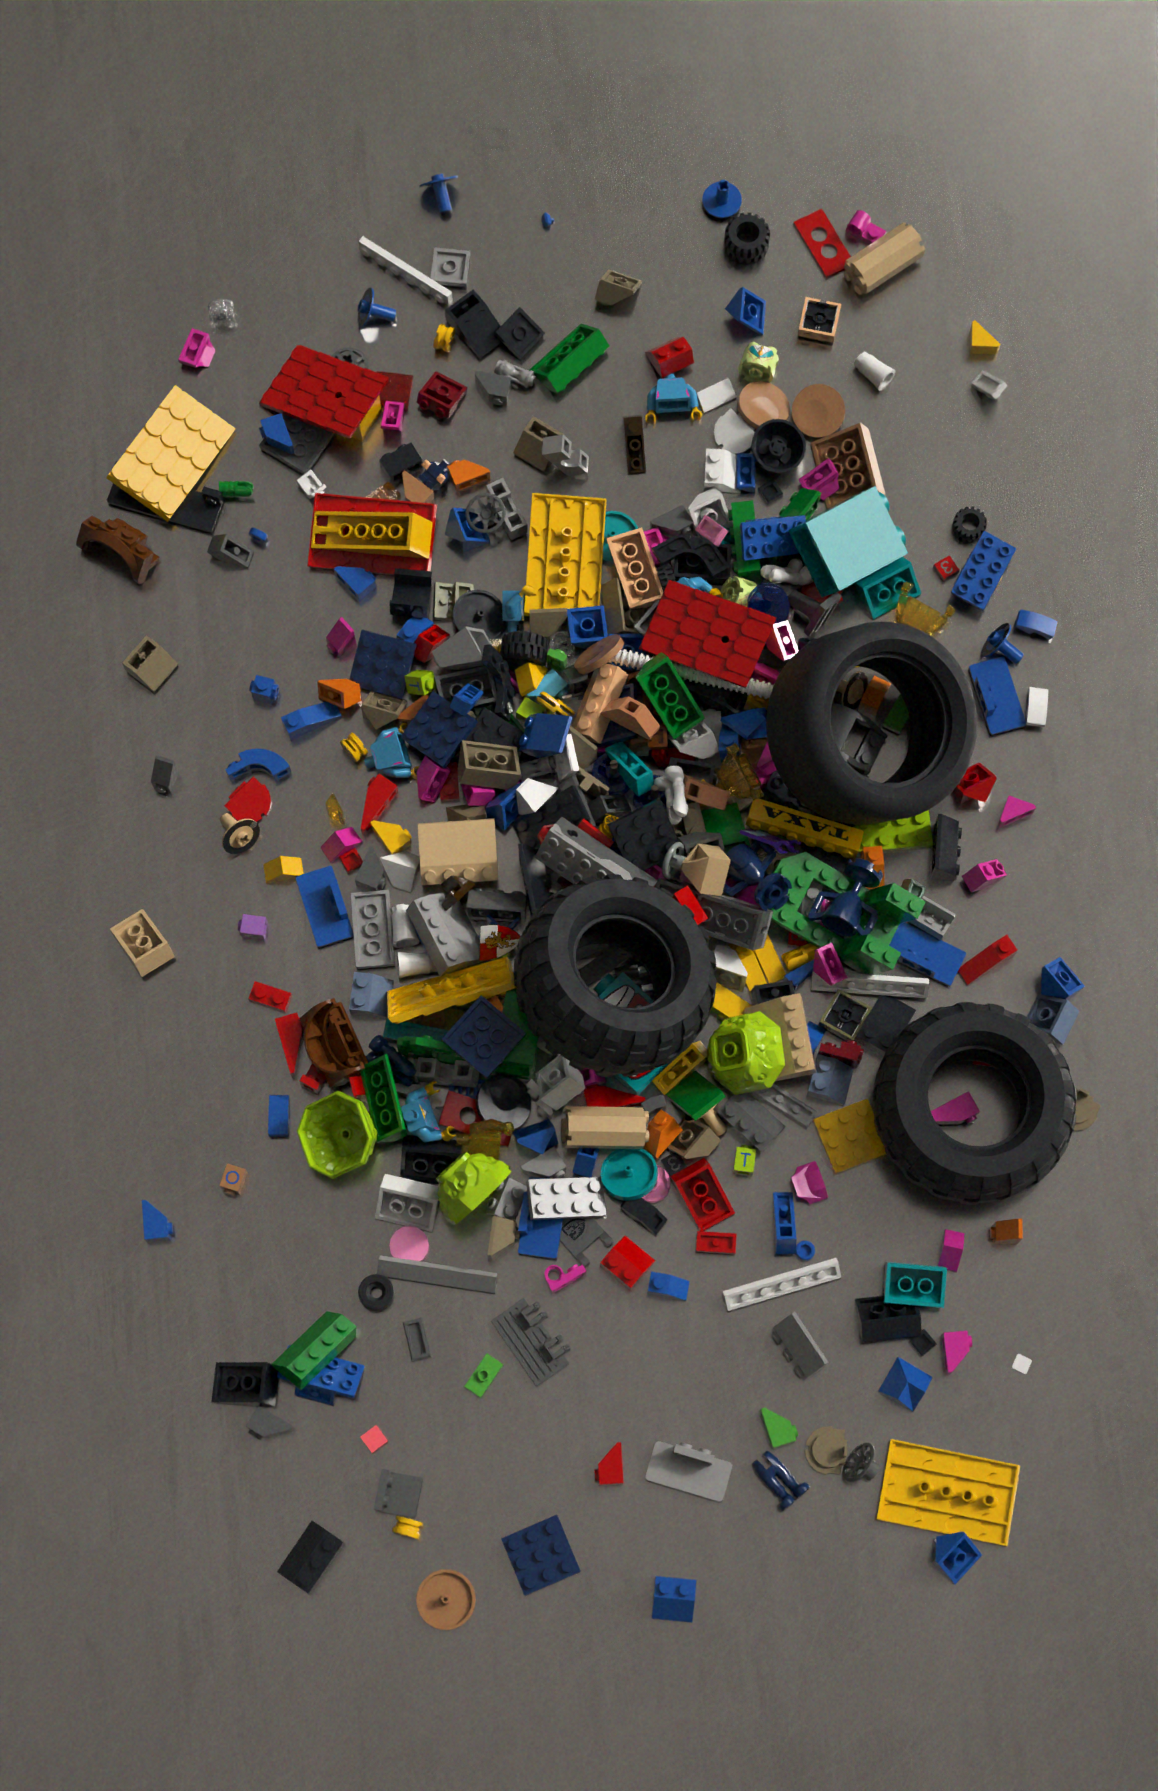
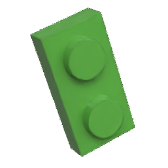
[547,648,567,674]

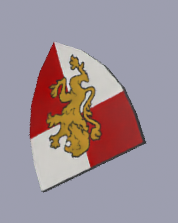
[479,924,521,961]

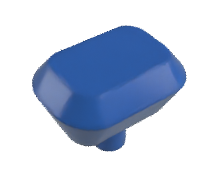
[541,212,554,228]

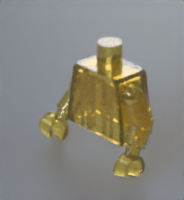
[895,582,955,636]
[716,743,764,800]
[456,1119,514,1170]

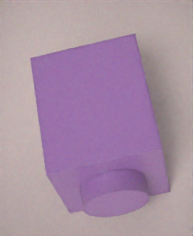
[238,914,268,940]

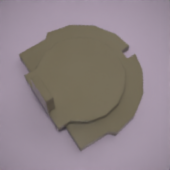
[575,766,610,797]
[1074,1088,1101,1131]
[805,1426,848,1475]

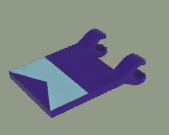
[740,829,801,854]

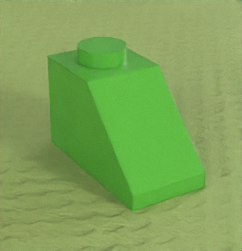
[760,1408,798,1449]

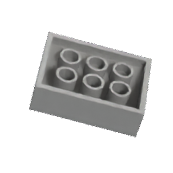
[406,893,486,977]

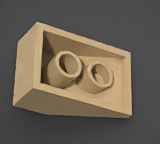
[110,909,175,977]

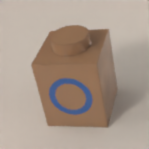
[219,1164,248,1196]

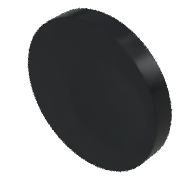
[452,590,506,641]
[475,1074,531,1131]

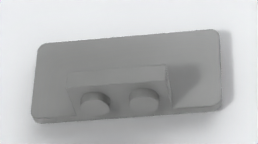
[646,1441,732,1502]

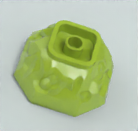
[707,1011,785,1095]
[297,1091,377,1179]
[436,1151,511,1225]

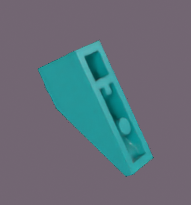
[605,742,654,797]

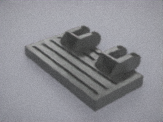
[491,1298,571,1387]

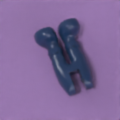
[366,1035,417,1087]
[752,1451,810,1512]

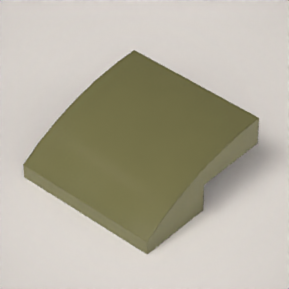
[432,582,474,621]

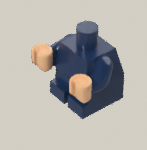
[418,459,449,491]

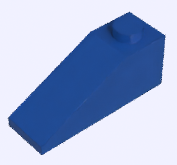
[281,702,342,740]
[719,723,742,766]
[773,1192,797,1254]

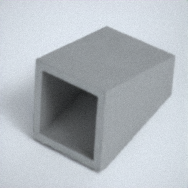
[432,627,492,670]

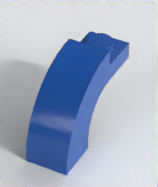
[225,749,291,781]

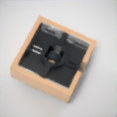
[798,297,841,343]

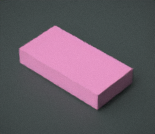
[695,515,728,546]

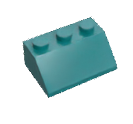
[854,556,921,619]
[884,1261,947,1308]

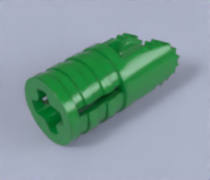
[219,481,253,498]

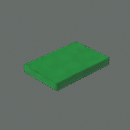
[666,1070,726,1121]

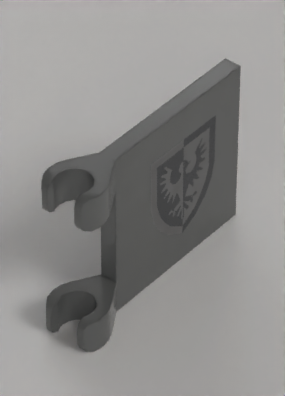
[560,1218,613,1267]

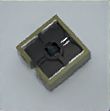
[818,989,872,1041]

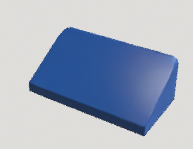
[737,453,756,492]

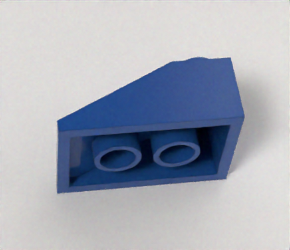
[519,713,573,758]

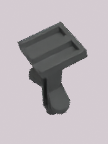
[762,579,842,636]

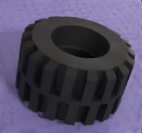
[724,212,770,264]
[500,631,549,668]

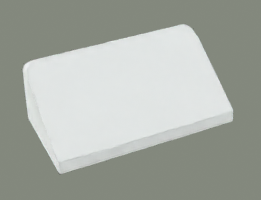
[697,378,737,414]

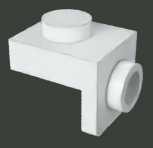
[296,469,326,499]

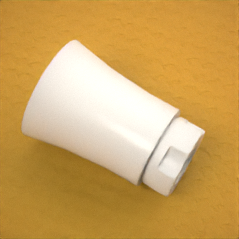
[854,351,896,391]
[391,904,419,948]
[397,952,437,978]

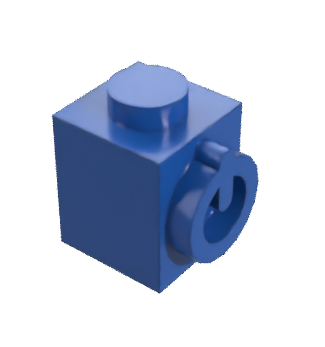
[249,675,279,704]

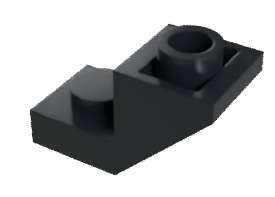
[620,1198,668,1235]

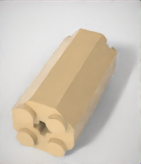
[843,222,925,295]
[561,1106,649,1149]

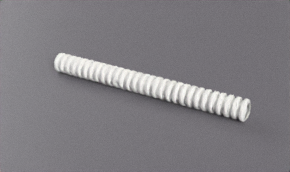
[609,649,774,699]

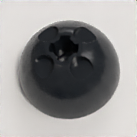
[752,419,806,473]

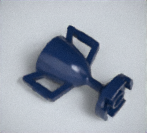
[723,839,792,911]
[808,858,883,937]

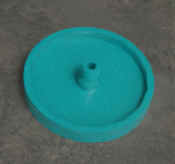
[602,511,638,564]
[601,1148,658,1201]

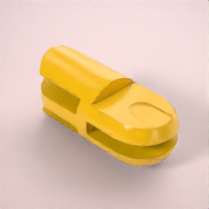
[536,691,576,716]
[781,943,819,971]

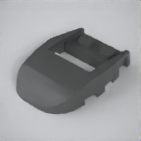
[831,703,888,775]

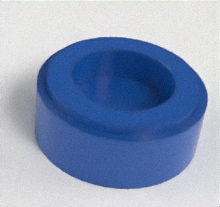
[248,528,268,542]
[795,1241,815,1261]

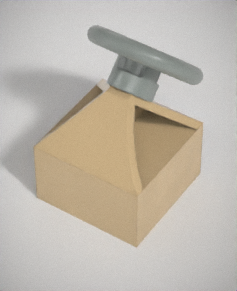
[662,842,731,896]

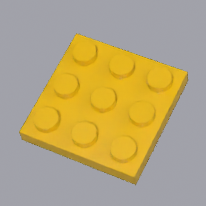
[813,1098,887,1174]

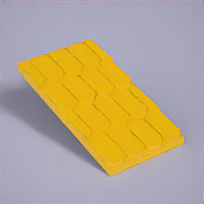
[106,385,236,522]
[524,493,607,619]
[387,957,515,1024]
[877,1439,1020,1547]

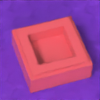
[360,1425,388,1454]

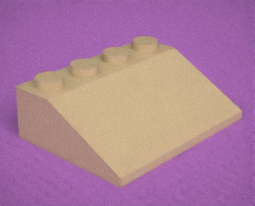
[418,819,498,885]
[744,993,816,1081]

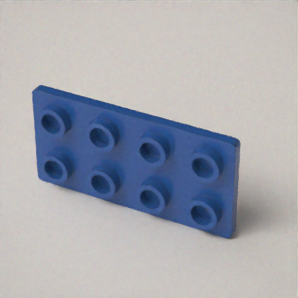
[740,515,806,560]
[951,531,1016,610]
[969,657,1026,735]
[296,866,354,947]
[889,922,966,986]
[518,1176,563,1259]
[277,1345,365,1405]

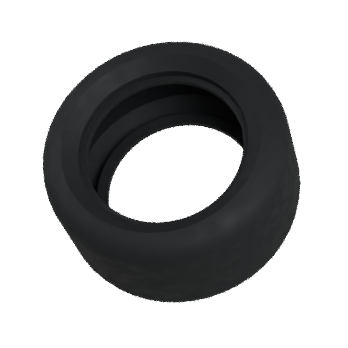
[766,622,977,825]

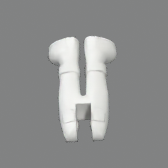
[760,558,813,585]
[654,766,688,824]

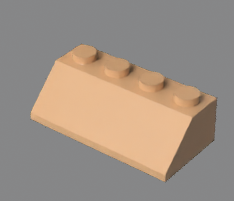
[606,527,663,609]
[572,663,628,744]

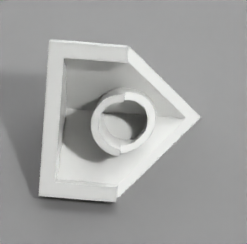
[516,778,559,815]
[380,851,420,893]

